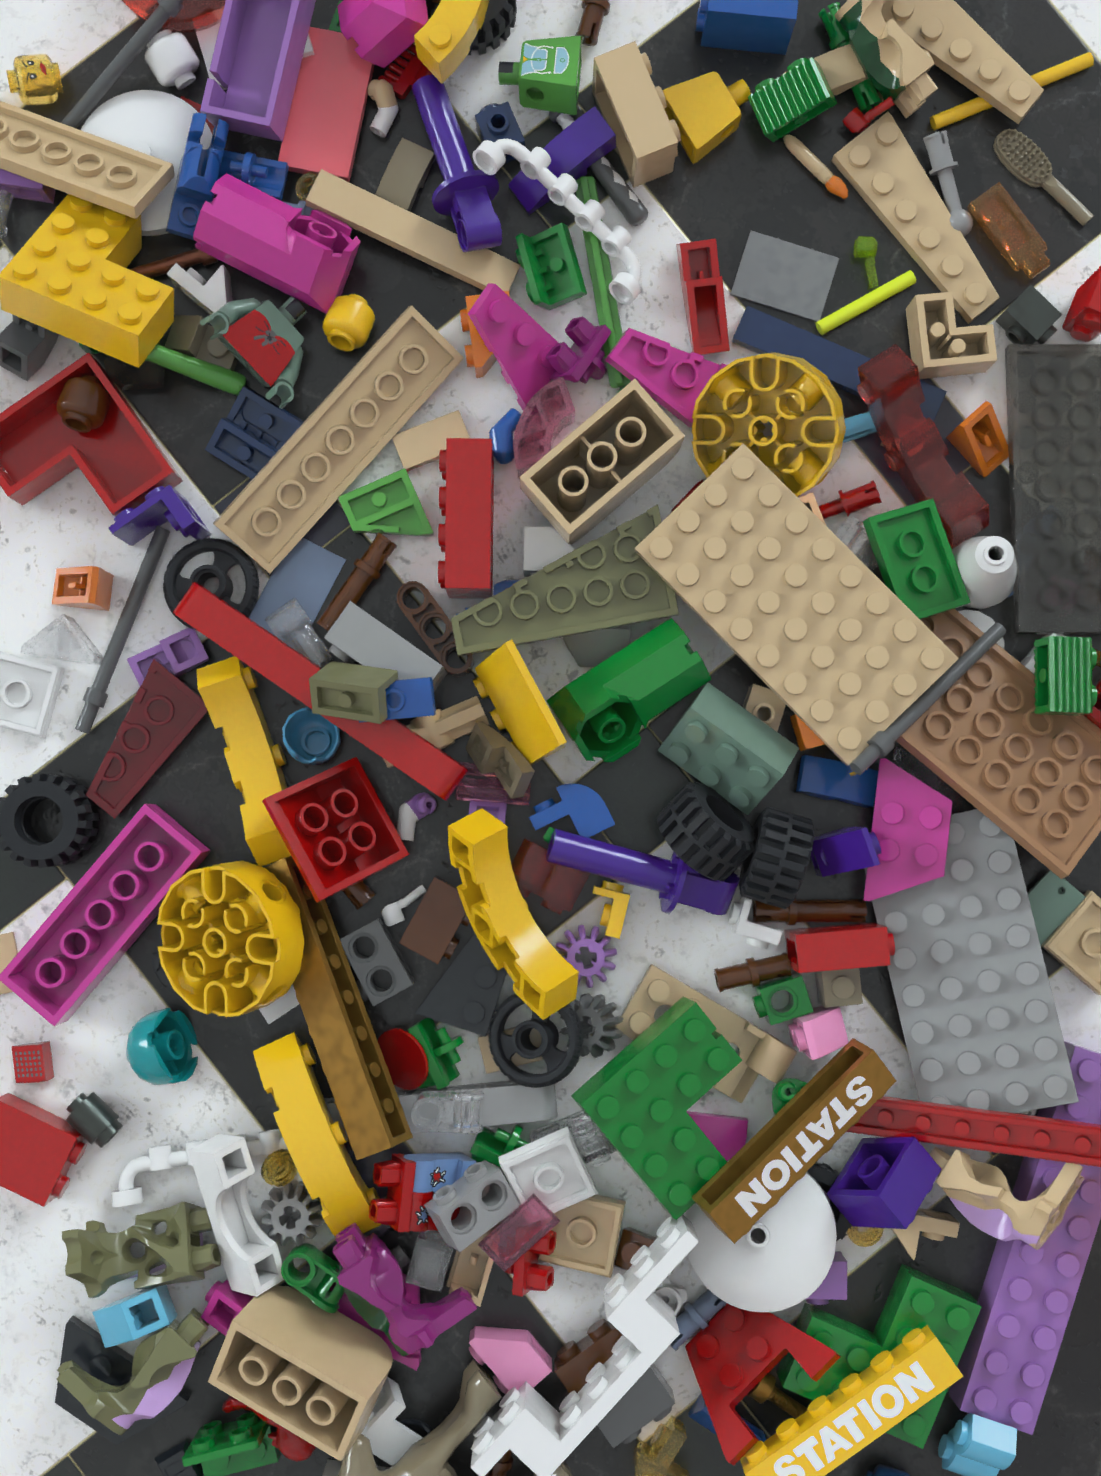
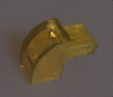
[633,1415,690,1476]

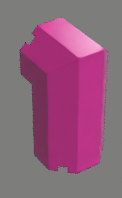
[337,0,429,68]
[193,173,361,314]

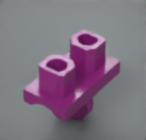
[546,316,612,385]

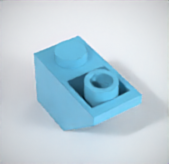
[92,1285,178,1348]

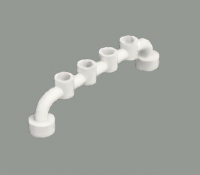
[473,138,641,305]
[111,1129,302,1207]

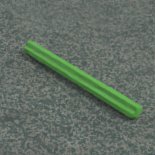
[576,176,631,388]

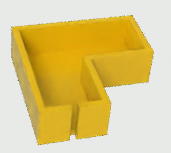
[0,194,174,368]

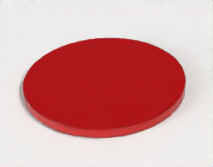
[378,1028,428,1090]

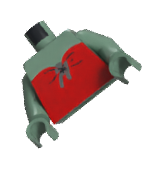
[200,297,307,409]

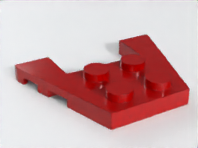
[685,1303,841,1465]

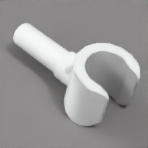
[382,885,427,926]

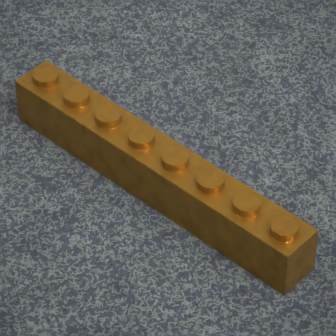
[265,857,413,1160]

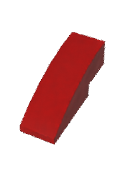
[676,238,730,355]

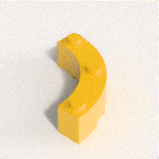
[414,0,489,84]
[196,656,291,867]
[448,808,579,1020]
[253,1032,381,1238]

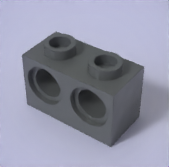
[340,917,416,1006]

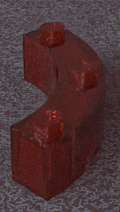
[857,344,989,548]

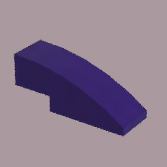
[508,106,616,215]

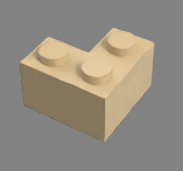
[906,291,997,379]

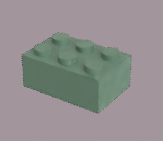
[658,682,799,815]

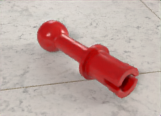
[819,480,882,519]

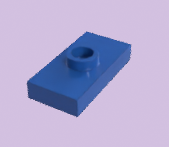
[359,677,436,723]

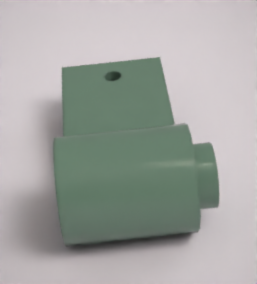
[1027,869,1086,946]

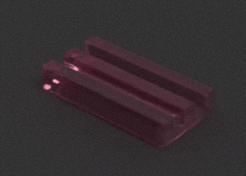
[456,762,531,806]

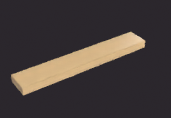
[306,169,520,291]

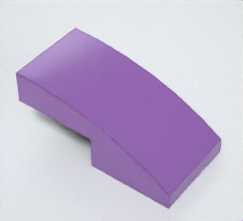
[127,628,209,687]

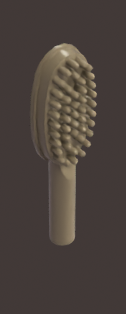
[993,128,1094,227]

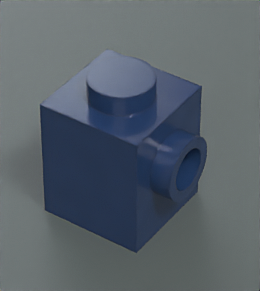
[475,101,525,164]

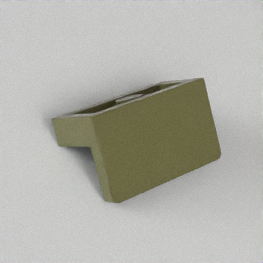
[309,661,398,724]

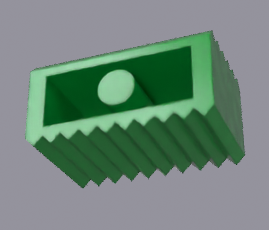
[748,57,837,142]
[1034,636,1097,716]

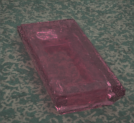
[478,1193,560,1272]

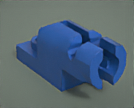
[166,113,230,240]

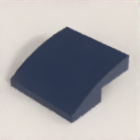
[205,386,304,479]

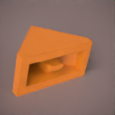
[946,401,1011,478]
[52,566,114,611]

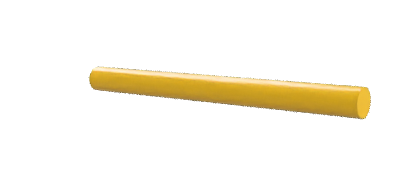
[930,52,1094,130]

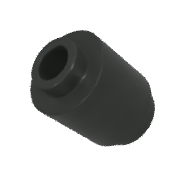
[66,1092,123,1148]

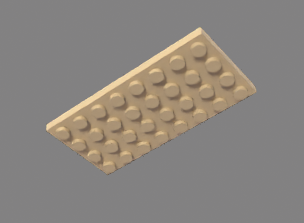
[634,443,959,766]

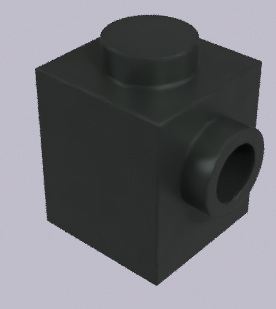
[996,284,1062,351]

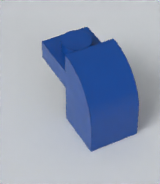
[529,784,615,838]

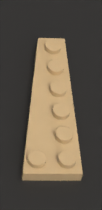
[847,0,1044,125]
[831,112,1000,324]

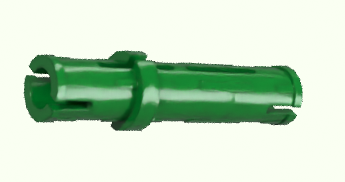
[818,2,882,114]

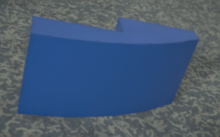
[796,755,878,808]

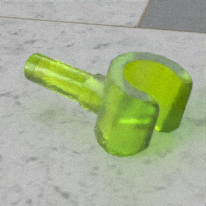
[854,236,879,289]

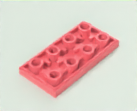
[278,27,375,183]

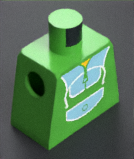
[498,36,582,115]

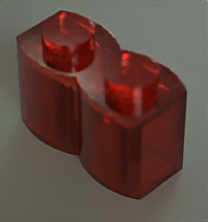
[511,838,590,915]

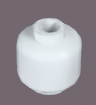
[145,29,200,90]

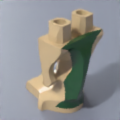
[834,0,938,118]

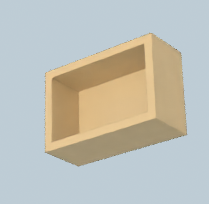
[592,41,681,188]

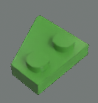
[338,468,434,536]

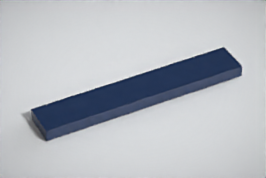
[732,305,947,426]

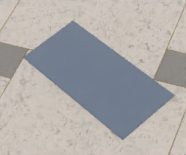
[249,538,346,652]

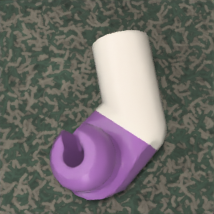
[397,792,437,841]

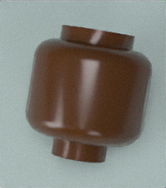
[57,374,111,433]

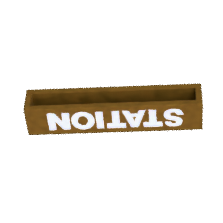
[692,1038,897,1244]

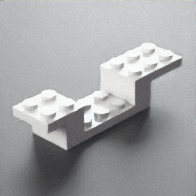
[470,1215,699,1476]

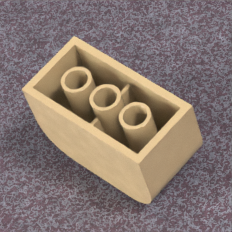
[519,379,685,544]
[208,1286,393,1462]

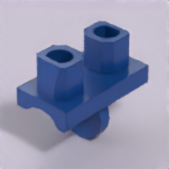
[218,150,289,201]

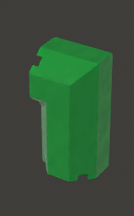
[546,618,712,762]

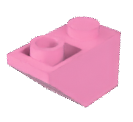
[788,1006,849,1060]
[468,1326,552,1394]

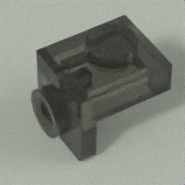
[105,355,165,391]

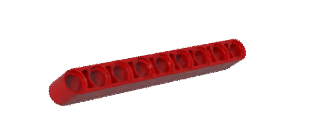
[173,582,468,801]

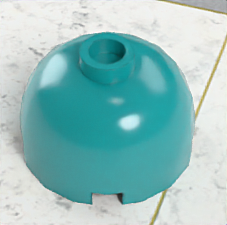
[126,1008,198,1085]

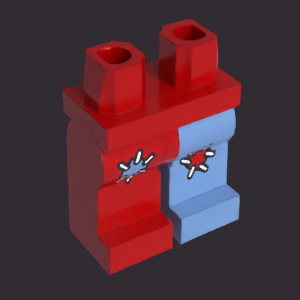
[368,1152,476,1232]

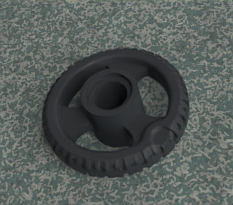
[163,538,259,631]
[488,993,583,1088]

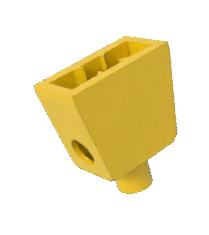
[662,71,751,164]

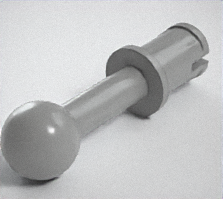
[923,130,973,237]

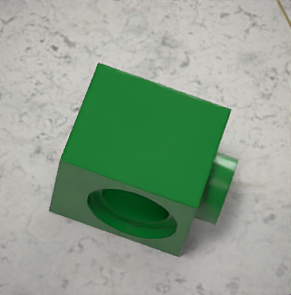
[752,972,814,1025]

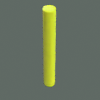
[815,270,916,335]

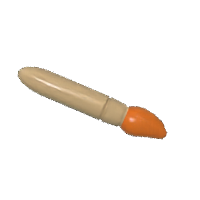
[783,134,848,199]

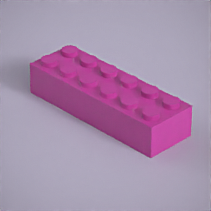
[0,804,211,1027]

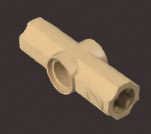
[383,696,490,768]

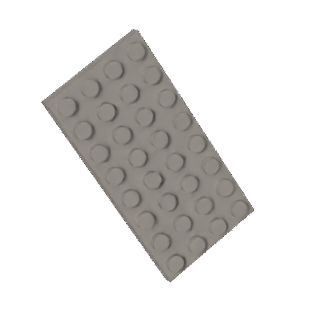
[864,809,1079,1113]

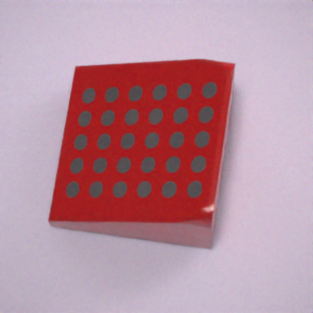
[12,1041,54,1083]

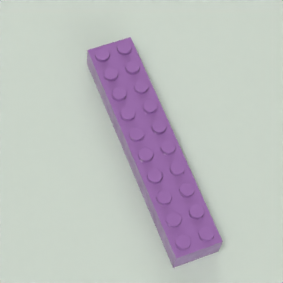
[949,1041,1101,1435]

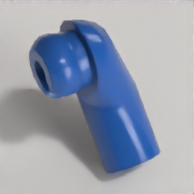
[489,408,524,464]

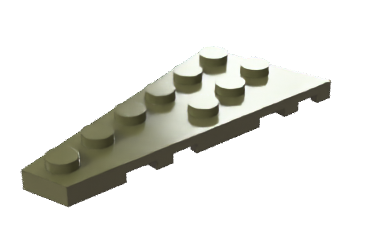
[451,504,679,657]

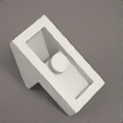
[167,263,233,315]

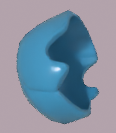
[282,707,341,765]

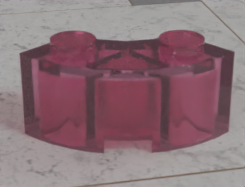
[513,377,575,479]

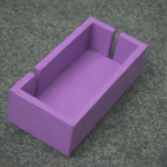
[200,0,316,142]

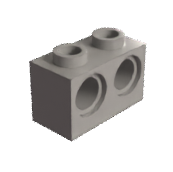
[424,1160,520,1253]

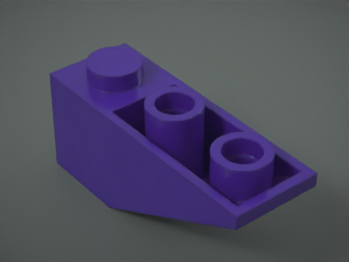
[810,827,881,877]

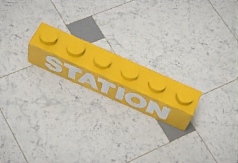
[740,1325,963,1476]

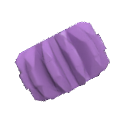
[556,924,617,988]

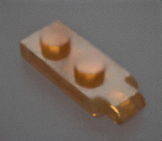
[967,182,1050,279]

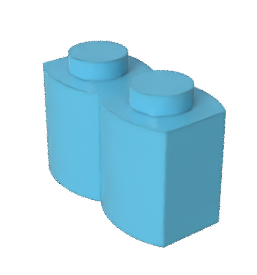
[938,1413,1017,1476]

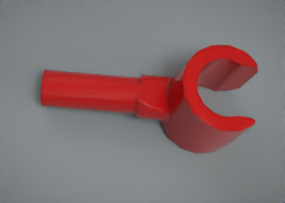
[843,96,895,133]

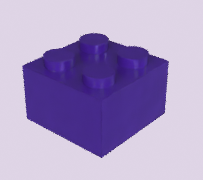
[827,1137,941,1229]

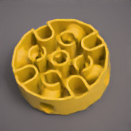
[692,352,846,497]
[157,860,305,1017]

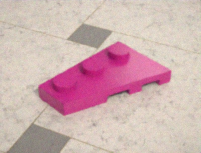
[468,283,558,412]
[605,328,727,428]

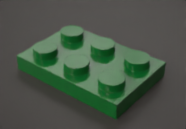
[862,498,971,620]

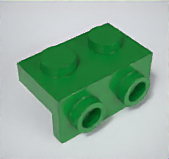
[515,223,587,311]

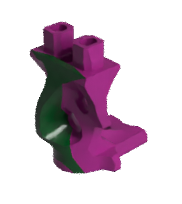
[332,1223,477,1356]

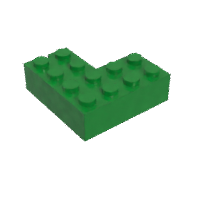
[571,996,742,1220]
[776,1264,982,1449]

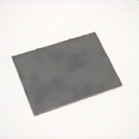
[730,230,839,322]

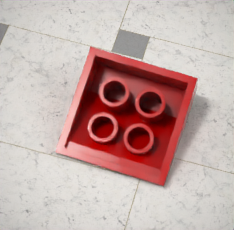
[262,757,409,903]

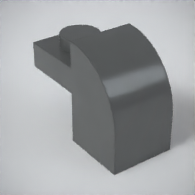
[0,315,59,381]

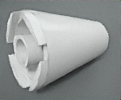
[952,536,1018,609]

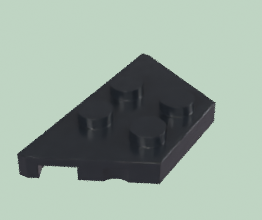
[55,1315,190,1445]

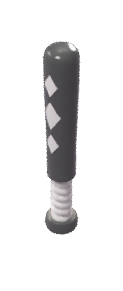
[549,111,648,226]

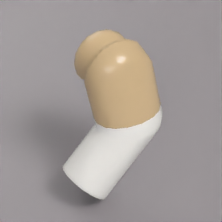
[367,79,399,137]

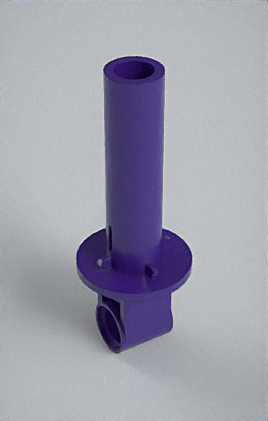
[412,74,502,253]
[546,829,740,915]

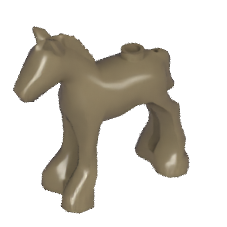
[338,1358,573,1476]

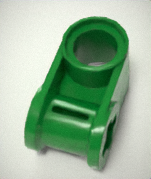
[281,1243,345,1313]

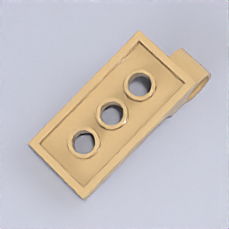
[615,964,797,1103]

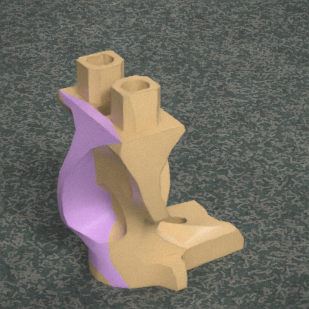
[930,1146,1084,1250]

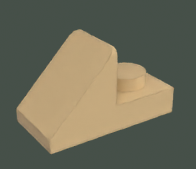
[891,1208,960,1260]

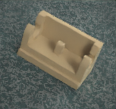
[446,1222,503,1307]

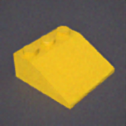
[472,639,567,765]

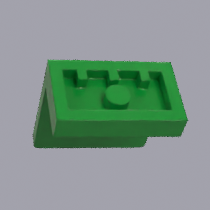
[182,1411,281,1476]

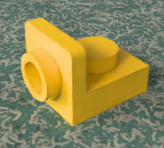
[592,880,630,939]

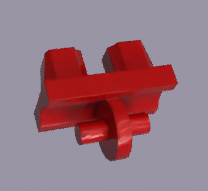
[495,1219,557,1297]

